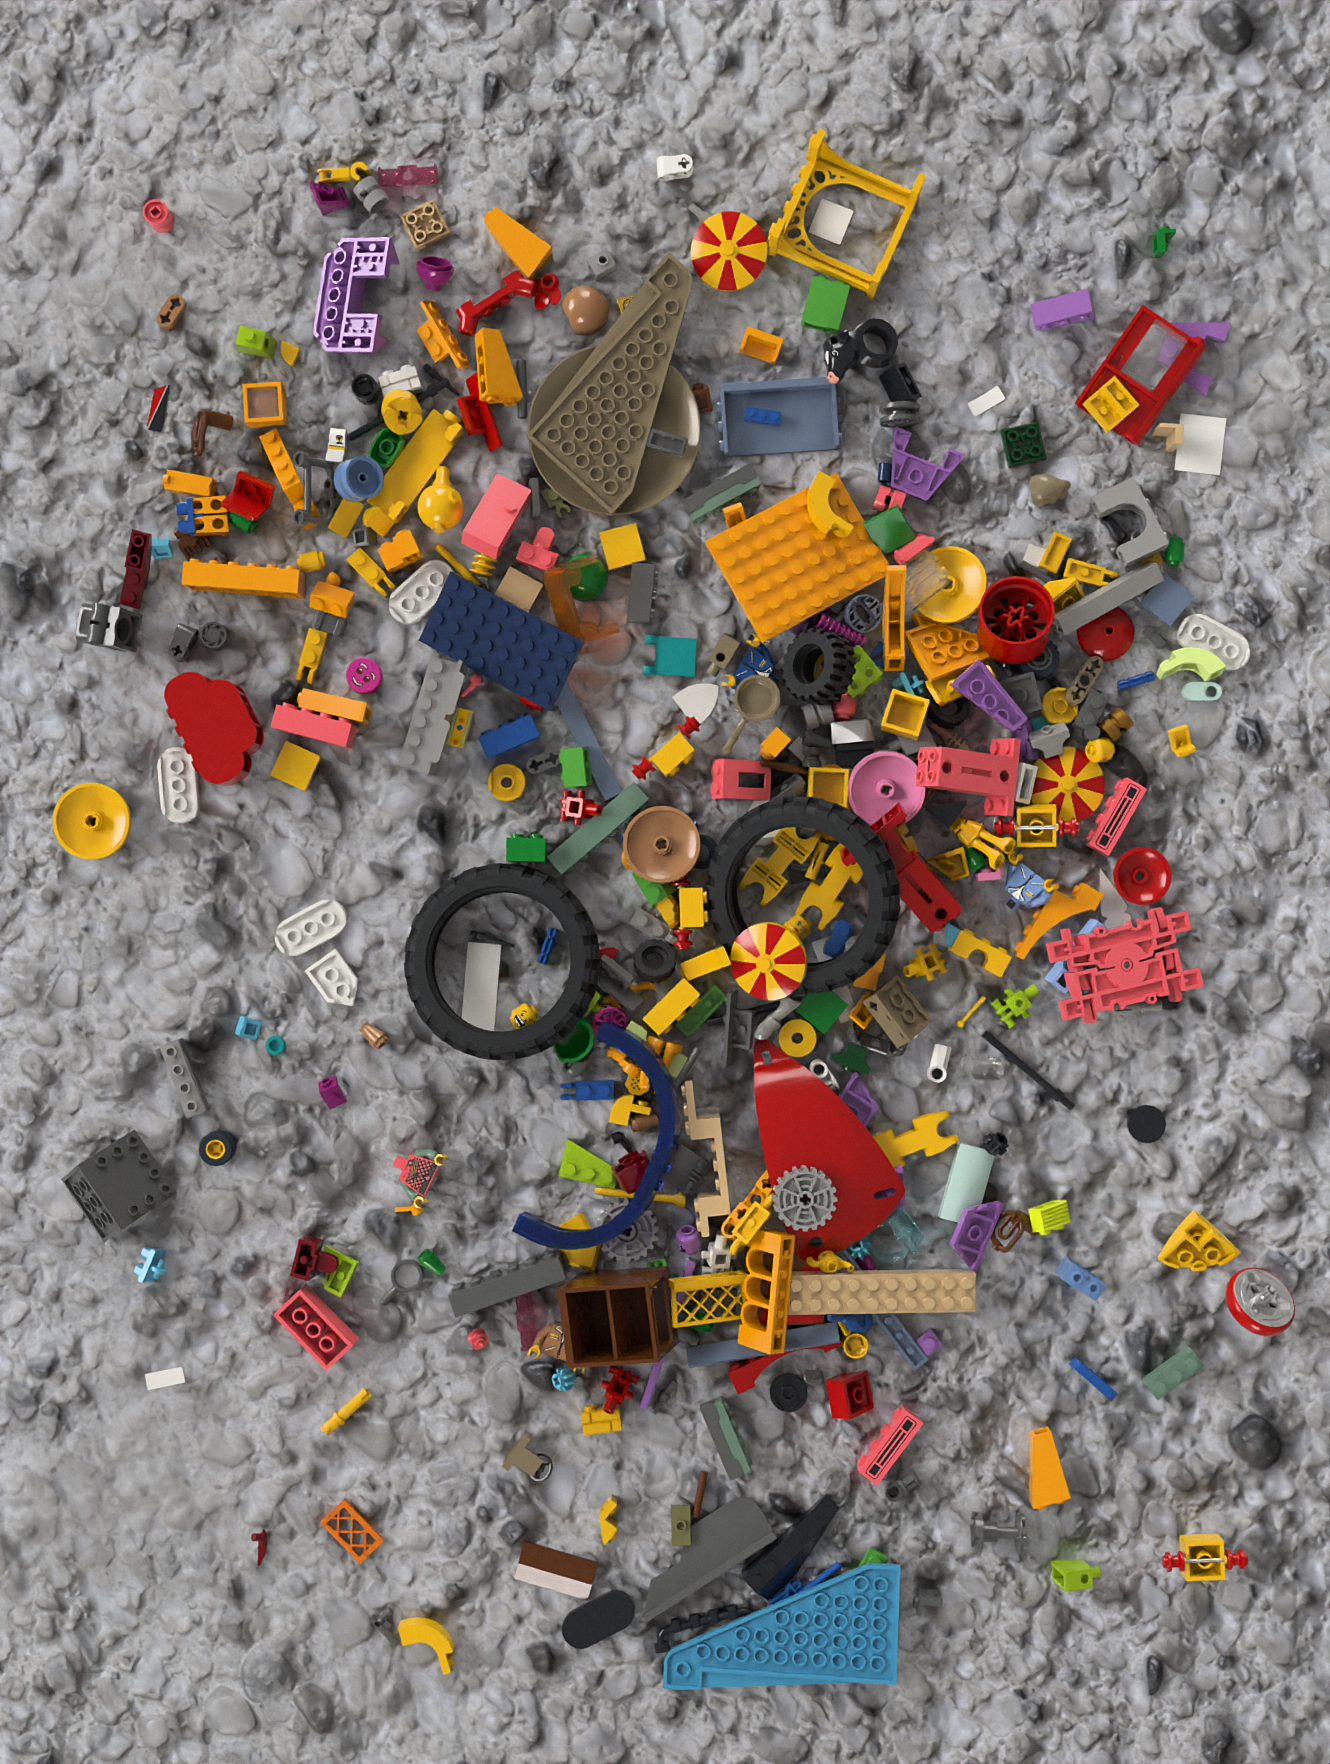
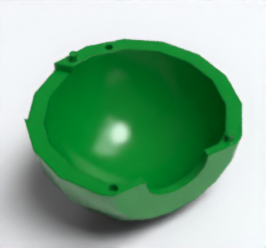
[559,552,608,601]
[553,1017,594,1063]

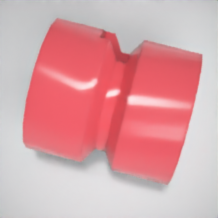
[143,199,174,233]
[872,485,906,512]

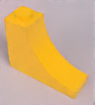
[678,945,731,981]

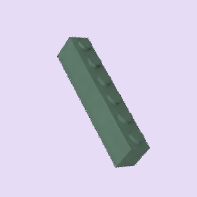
[547,782,649,875]

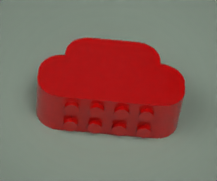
[164,672,264,786]

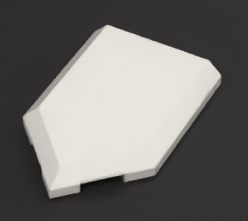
[305,948,358,1006]

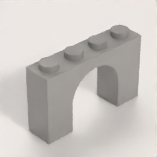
[1090,477,1170,569]

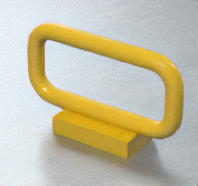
[729,1193,775,1255]

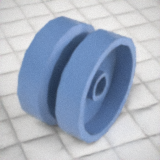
[334,456,384,502]

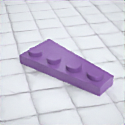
[950,659,1028,732]

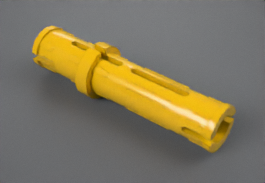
[321,1387,372,1436]

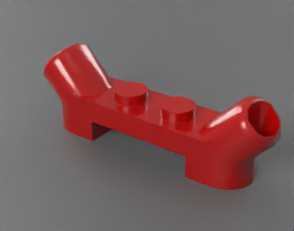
[456,270,536,336]

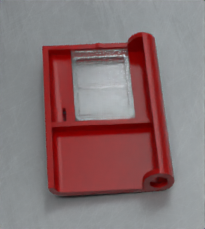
[1075,305,1207,446]

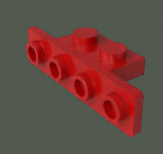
[457,373,503,452]

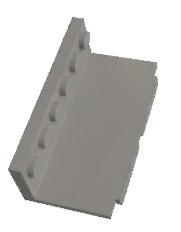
[398,656,468,776]

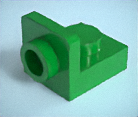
[1152,226,1176,258]

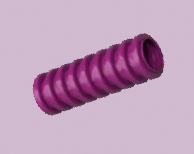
[814,613,866,648]

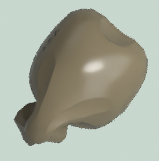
[1030,474,1071,507]

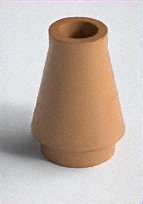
[360,1022,388,1049]
[629,1113,659,1134]

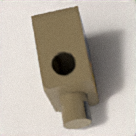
[706,633,742,677]

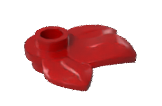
[534,273,561,310]

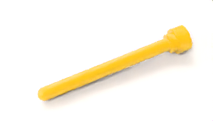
[594,1187,686,1208]

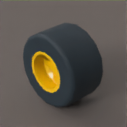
[198,1130,236,1166]

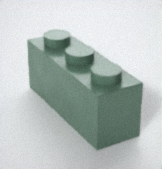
[1141,1346,1204,1400]

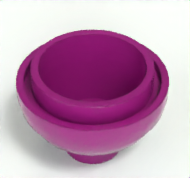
[416,256,455,291]

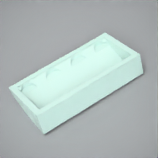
[938,1142,995,1222]

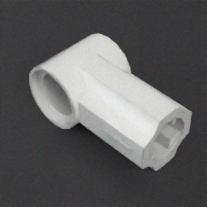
[927,1044,951,1083]

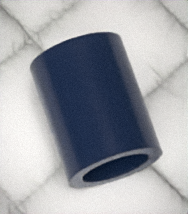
[877,463,892,483]

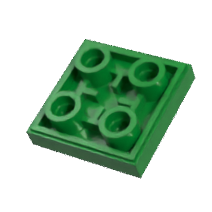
[864,505,916,555]
[794,991,848,1034]

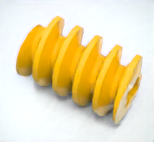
[469,551,501,578]

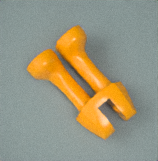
[639,1035,683,1095]

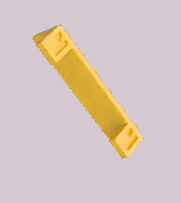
[367,409,465,524]

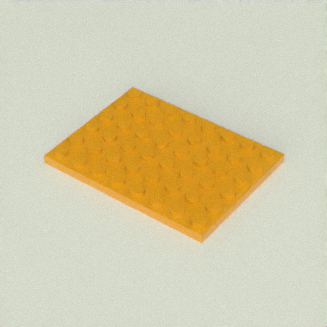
[705,472,890,643]

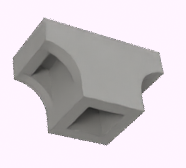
[1028,722,1070,759]

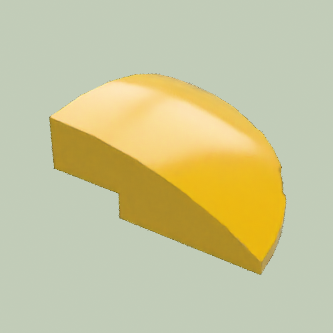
[1158,1209,1241,1271]

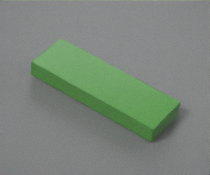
[675,983,726,1038]

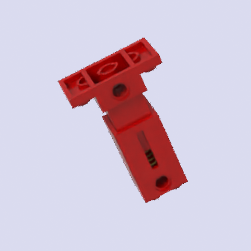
[840,802,962,934]

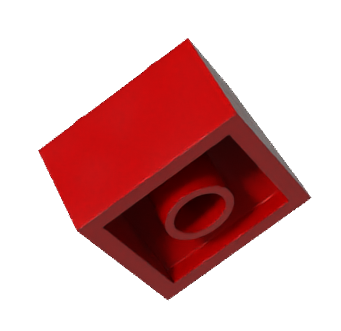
[826,1370,874,1420]

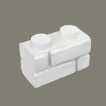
[378,365,423,397]

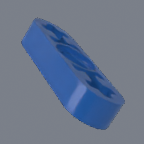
[1069,1357,1118,1401]

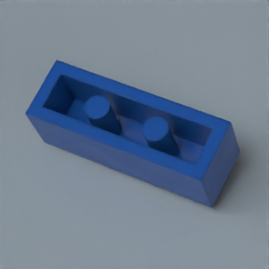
[744,406,782,426]

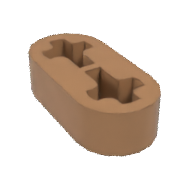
[157,294,186,330]

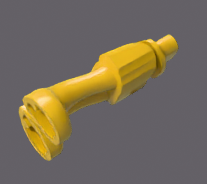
[949,817,1016,870]

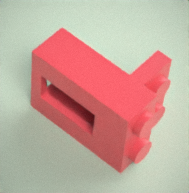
[710,759,771,801]

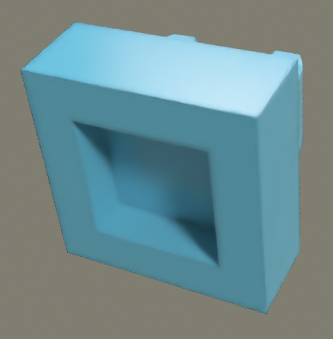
[152,536,174,559]

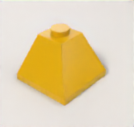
[1044,577,1085,613]

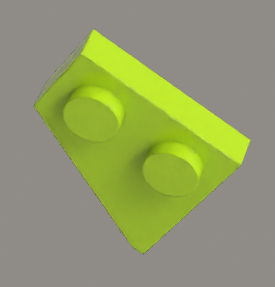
[324,1246,359,1298]

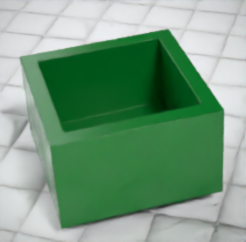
[506,834,548,862]

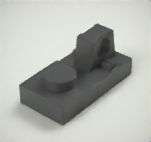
[769,774,806,801]

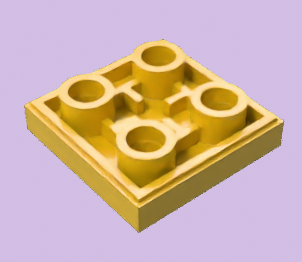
[599,523,646,571]
[270,741,321,791]

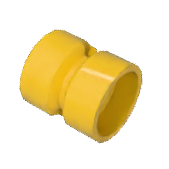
[841,1332,869,1359]

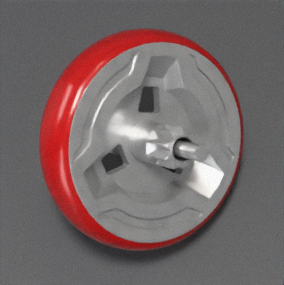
[1225,1268,1295,1336]

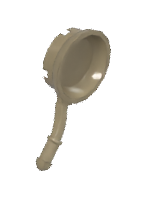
[722,675,780,755]

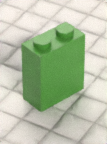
[800,275,850,334]

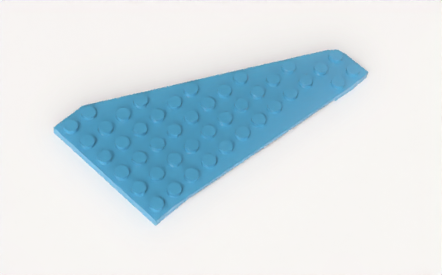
[663,1562,901,1690]

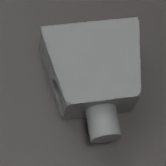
[887,722,936,756]

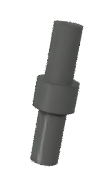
[650,1379,678,1415]

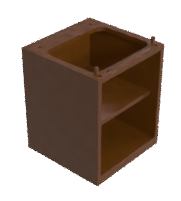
[557,1266,679,1368]

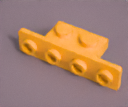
[416,300,470,369]

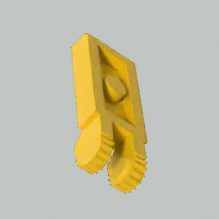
[346,547,396,598]
[1063,558,1119,588]
[296,628,328,684]

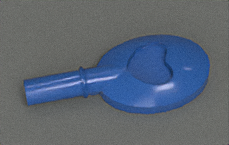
[827,1314,873,1333]

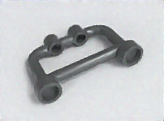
[293,451,340,526]

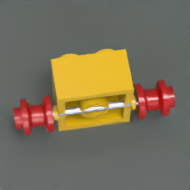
[631,716,701,780]
[994,804,1079,847]
[671,872,708,949]
[1162,1534,1248,1581]

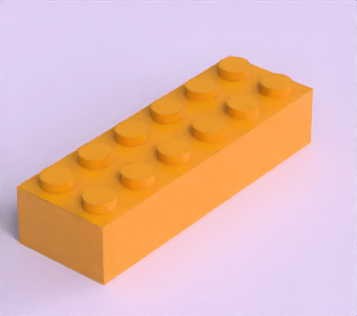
[182,559,306,599]

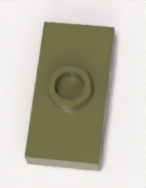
[671,1505,691,1546]

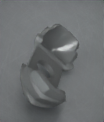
[846,1021,908,1057]

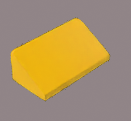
[328,498,365,539]

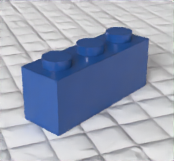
[478,713,541,760]

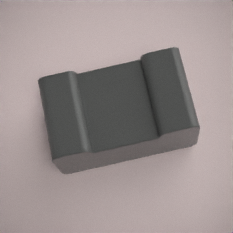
[312,610,348,638]

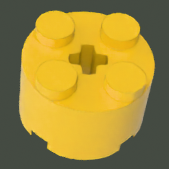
[381,389,422,435]

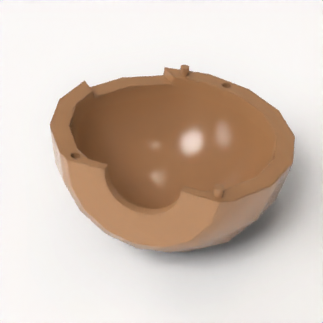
[561,285,609,336]

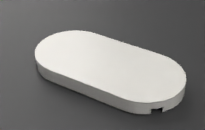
[389,560,454,624]
[1177,614,1250,671]
[157,747,200,824]
[275,900,347,956]

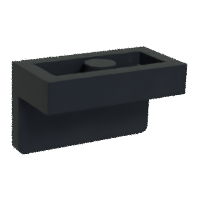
[879,363,922,402]
[835,741,875,767]

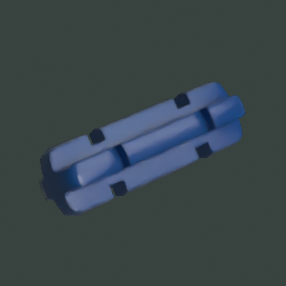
[1117,671,1155,691]
[538,927,559,965]

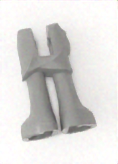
[754,993,801,1040]

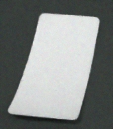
[968,386,1005,416]

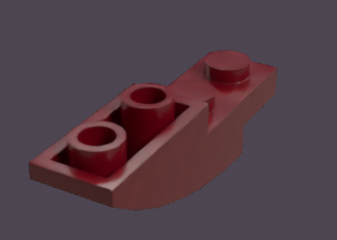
[119,529,152,609]

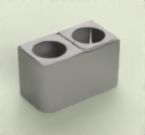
[831,719,874,745]

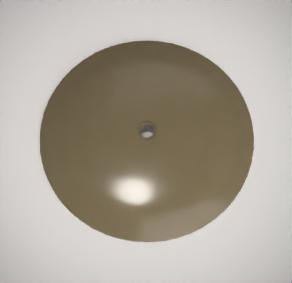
[528,345,701,516]

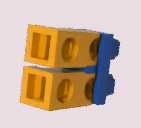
[176,495,230,537]

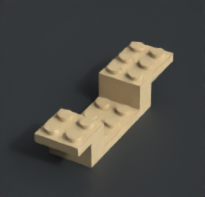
[681,1078,731,1237]

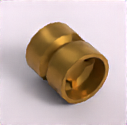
[1096,707,1134,743]

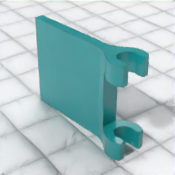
[643,635,697,677]

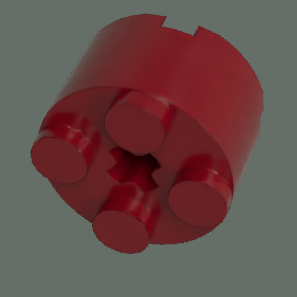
[611,1150,656,1194]

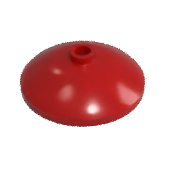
[1076,606,1135,661]
[1113,847,1172,905]

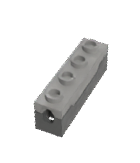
[159,1038,210,1118]

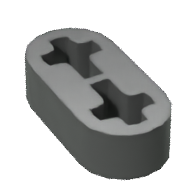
[526,750,560,774]

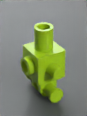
[990,984,1040,1029]

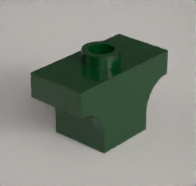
[831,1042,871,1075]

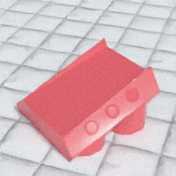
[892,533,935,565]

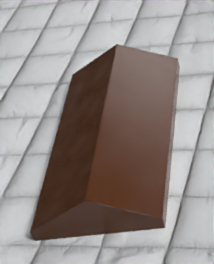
[514,1541,598,1600]

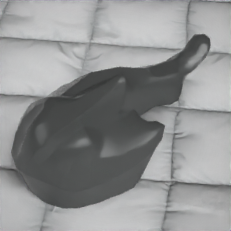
[563,1047,601,1078]

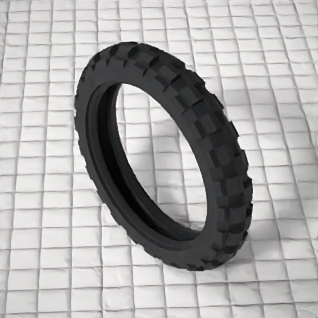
[705,796,901,994]
[404,863,601,1061]

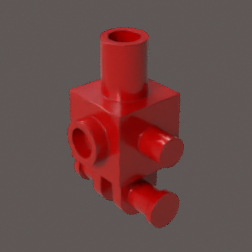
[559,790,603,825]
[600,1365,640,1415]

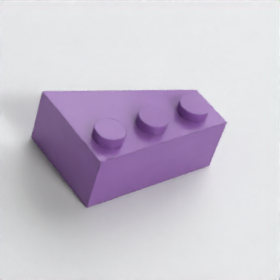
[1030,288,1096,332]

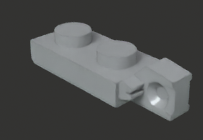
[629,907,677,947]

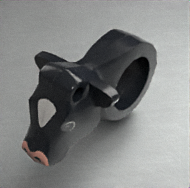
[823,318,898,384]

